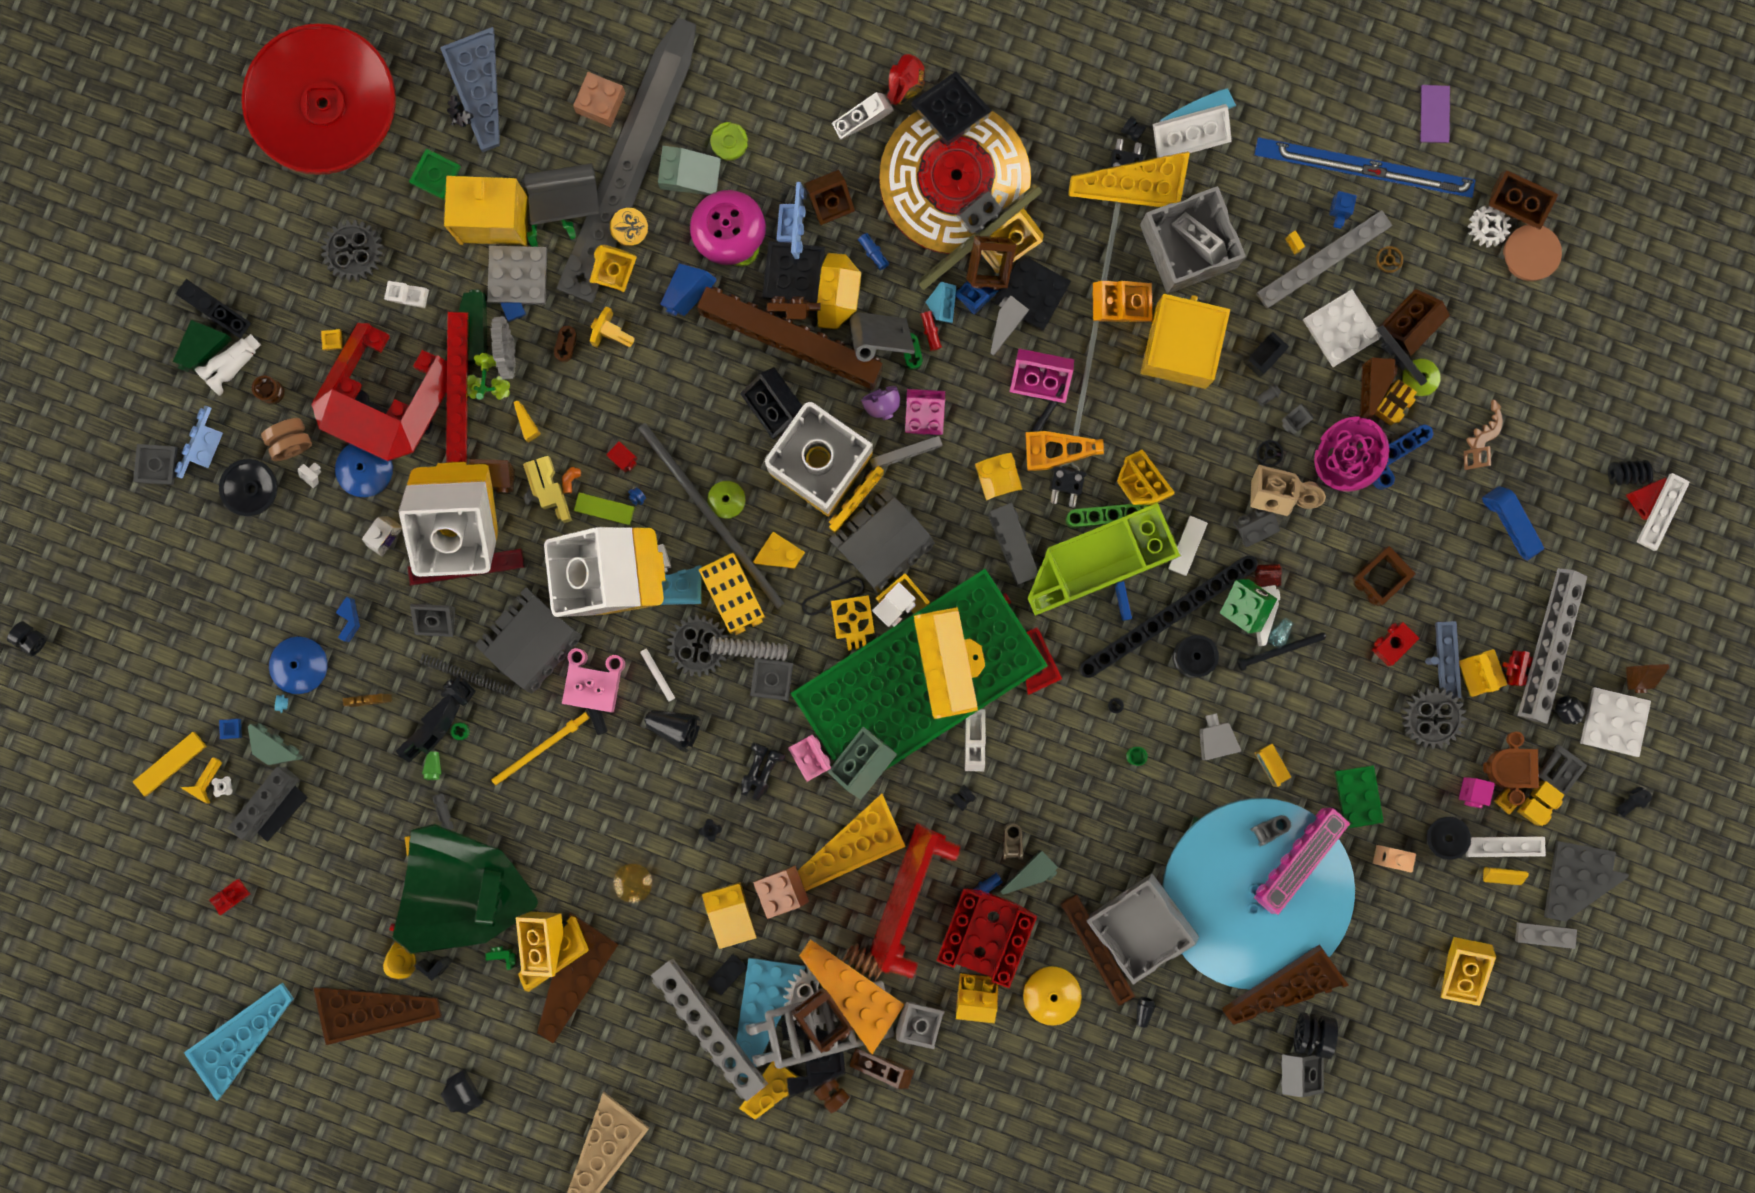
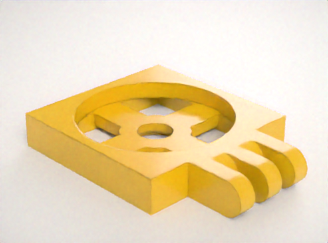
[831,595,874,651]

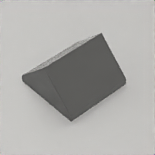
[410,604,456,637]

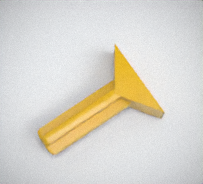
[180,757,222,804]

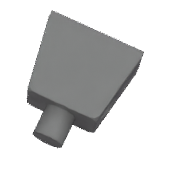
[1200,713,1241,760]

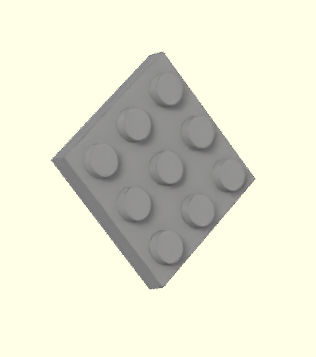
[487,246,547,305]

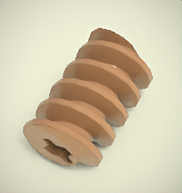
[842,943,882,982]

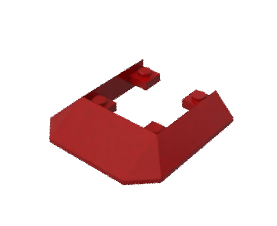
[311,323,447,461]

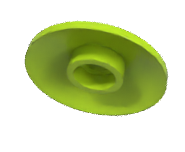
[1402,359,1441,396]
[707,481,746,519]

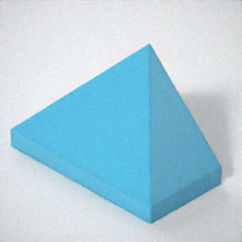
[926,282,956,323]

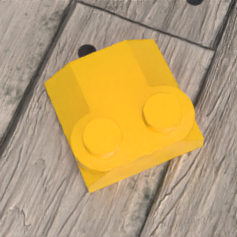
[589,245,637,292]
[975,453,1022,501]

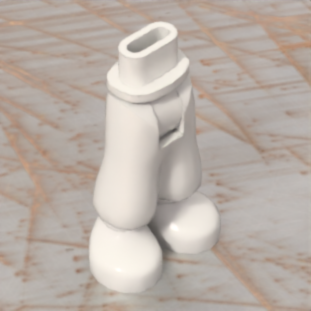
[194,334,261,396]

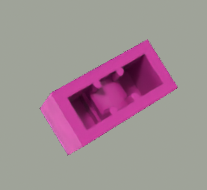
[1459,777,1495,808]

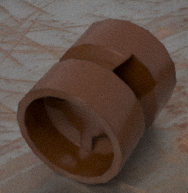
[252,375,284,404]
[813,1079,850,1114]

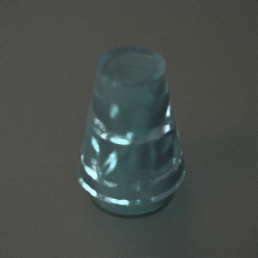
[1268,618,1294,648]

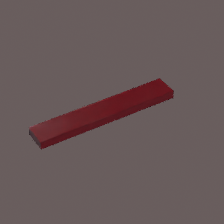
[407,549,525,586]

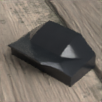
[441,1069,484,1113]

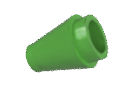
[422,751,442,780]

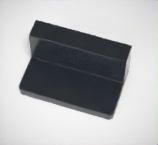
[414,956,453,981]

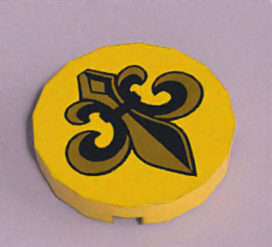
[610,207,648,246]

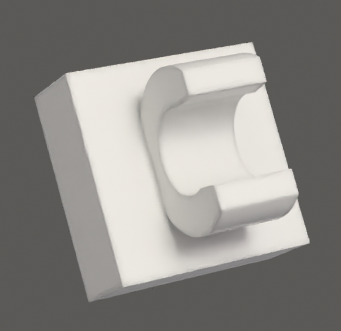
[298,463,321,488]

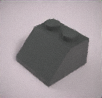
[1281,1052,1324,1098]

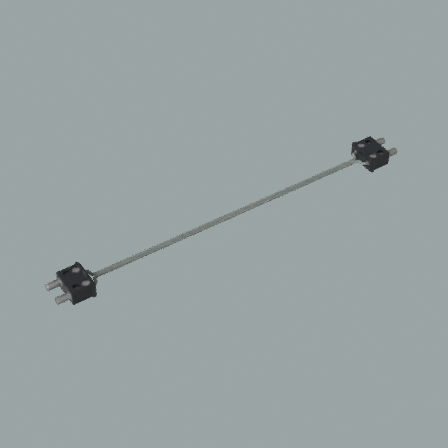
[1049,139,1143,508]

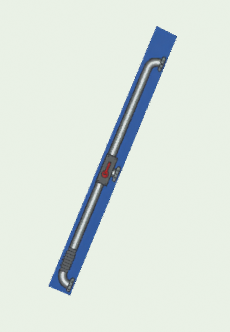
[1255,137,1475,198]

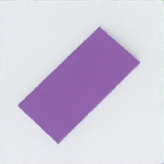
[1421,85,1450,143]

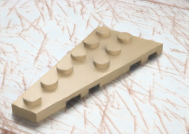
[567,1092,649,1193]

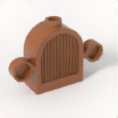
[1483,731,1539,805]

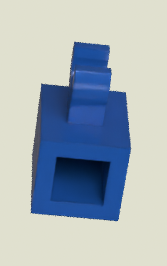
[1329,191,1357,229]

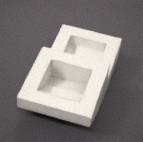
[384,281,429,308]

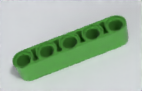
[1065,504,1151,528]

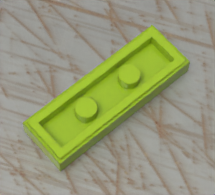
[574,493,635,526]

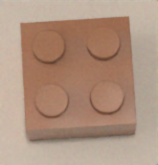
[573,72,626,127]
[753,866,809,919]

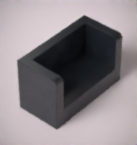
[1244,332,1290,378]

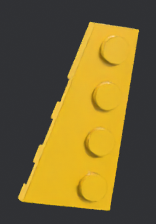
[829,466,884,533]
[518,916,589,992]

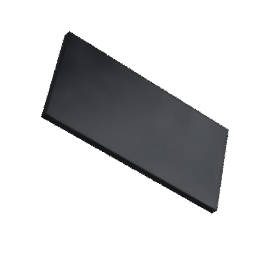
[258,786,308,842]

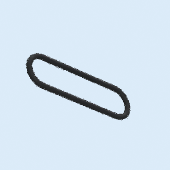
[802,577,865,616]

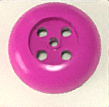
[690,190,766,265]
[1314,417,1389,492]

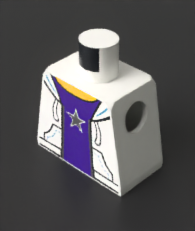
[362,516,402,557]

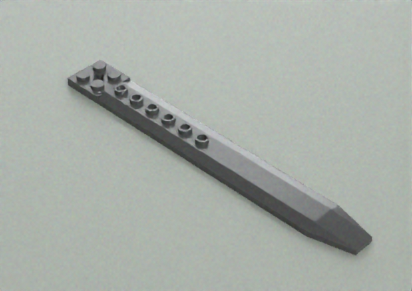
[556,18,696,304]

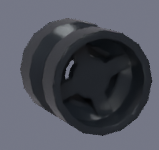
[1121,116,1147,142]
[950,785,977,811]

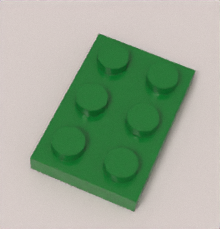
[1334,765,1384,829]

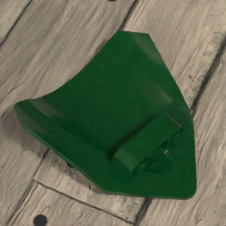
[392,824,538,954]

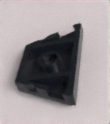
[1376,324,1427,386]

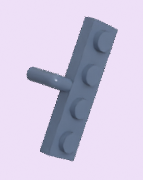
[1425,621,1462,698]

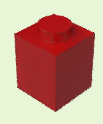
[606,441,638,473]

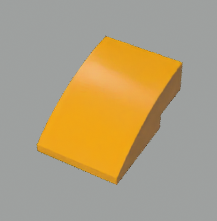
[1093,281,1152,322]

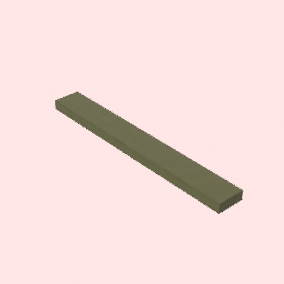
[917,185,1042,290]

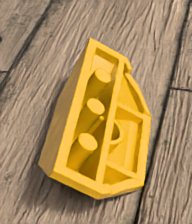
[817,253,862,329]
[1117,449,1175,505]

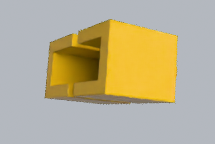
[1517,781,1565,826]

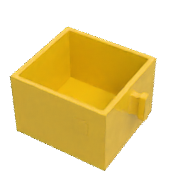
[444,176,529,247]
[1140,294,1230,389]

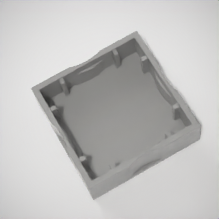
[1087,873,1199,984]

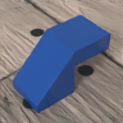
[336,597,360,642]

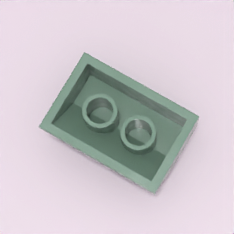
[828,727,897,800]

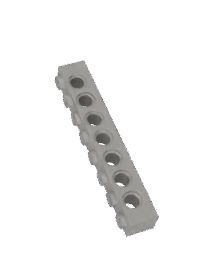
[1518,568,1587,724]
[651,959,768,1102]

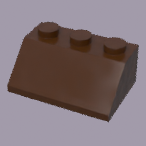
[1488,170,1559,230]
[1380,289,1450,356]

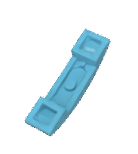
[1160,88,1236,122]

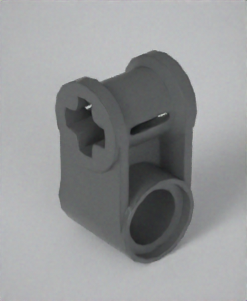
[1250,815,1291,847]

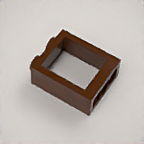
[966,235,1017,290]
[1351,546,1416,606]
[791,988,853,1053]

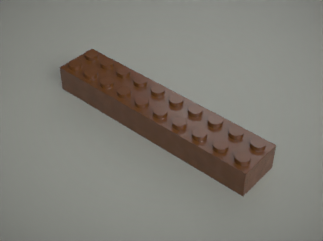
[697,286,883,391]

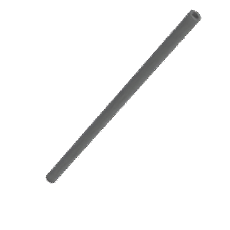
[638,423,785,609]

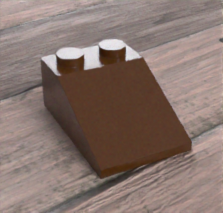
[1360,358,1397,419]

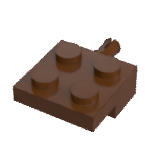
[767,296,821,319]

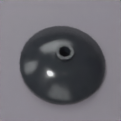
[219,459,278,517]

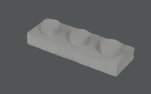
[1515,922,1577,949]

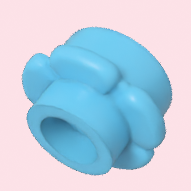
[275,694,288,713]

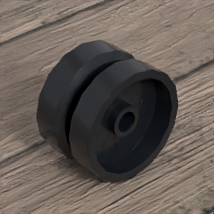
[1172,635,1219,678]
[1427,816,1471,860]

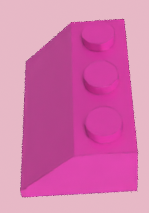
[1010,348,1074,403]

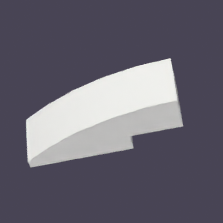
[965,709,986,772]

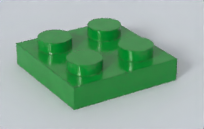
[409,149,461,200]

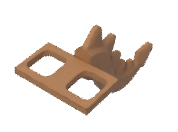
[1464,400,1502,470]

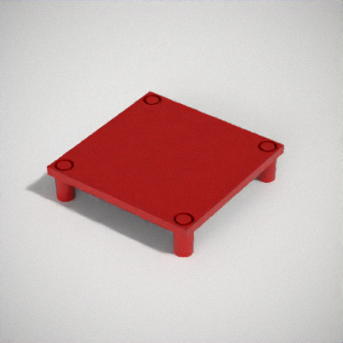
[870,823,961,979]

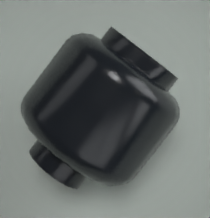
[1555,695,1585,725]

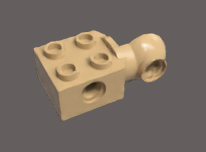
[1250,465,1326,516]

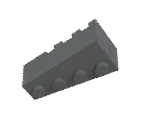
[988,503,1040,586]

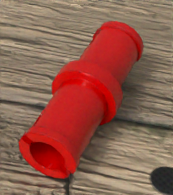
[920,311,942,351]

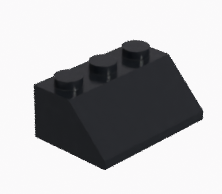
[740,367,803,439]

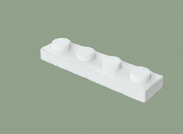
[1637,473,1690,551]
[1466,836,1546,857]

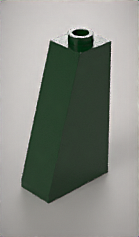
[445,289,487,364]

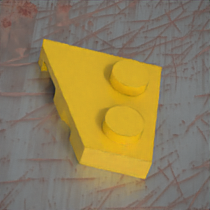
[753,532,805,569]

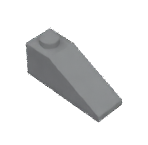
[991,296,1029,356]

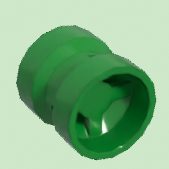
[1126,747,1148,766]

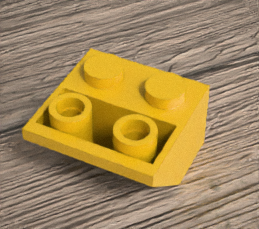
[956,973,998,1023]

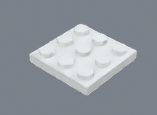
[1303,289,1379,367]
[1580,687,1651,757]

